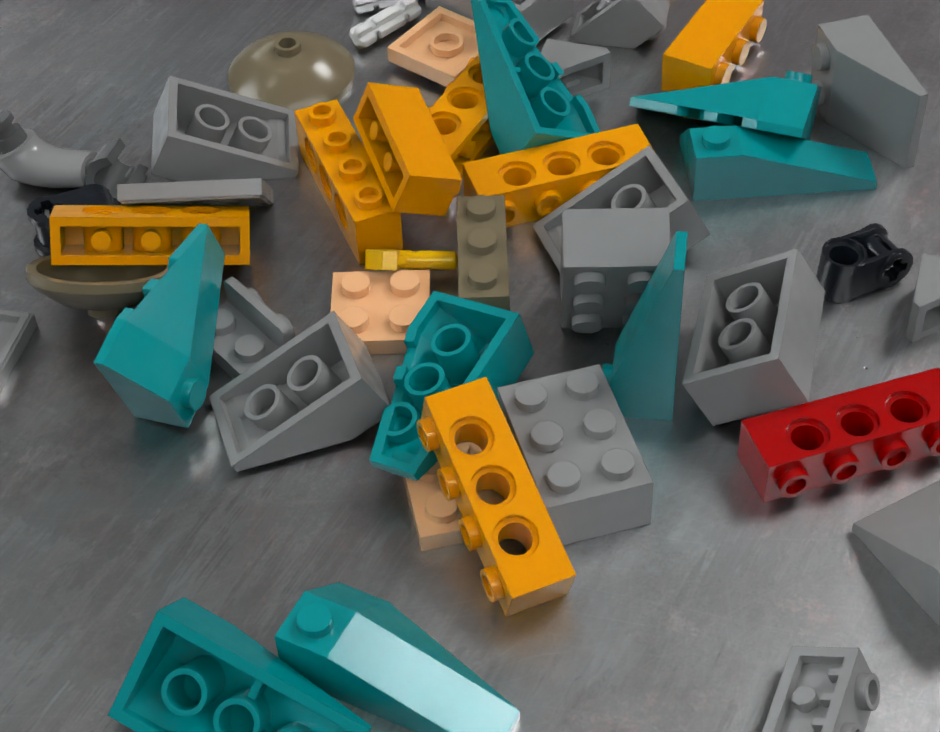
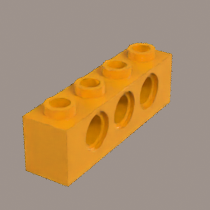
[428,53,494,179]
[294,99,404,265]
[463,123,655,228]
[49,205,250,265]
[416,377,576,617]

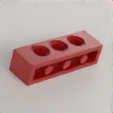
[737,368,940,502]

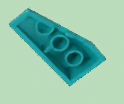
[471,0,601,155]
[629,70,822,141]
[679,126,877,201]
[93,223,225,428]
[602,231,688,421]
[369,291,534,481]
[274,582,520,732]
[108,597,372,732]

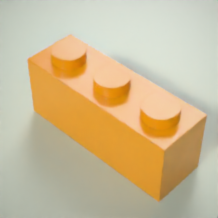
[661,0,767,92]
[353,82,462,216]

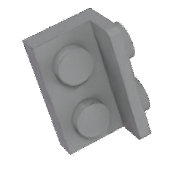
[212,276,295,379]
[762,646,880,732]

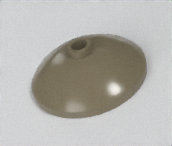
[228,30,355,111]
[26,255,168,318]

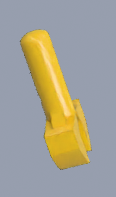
[365,249,458,270]

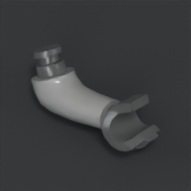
[0,110,148,205]

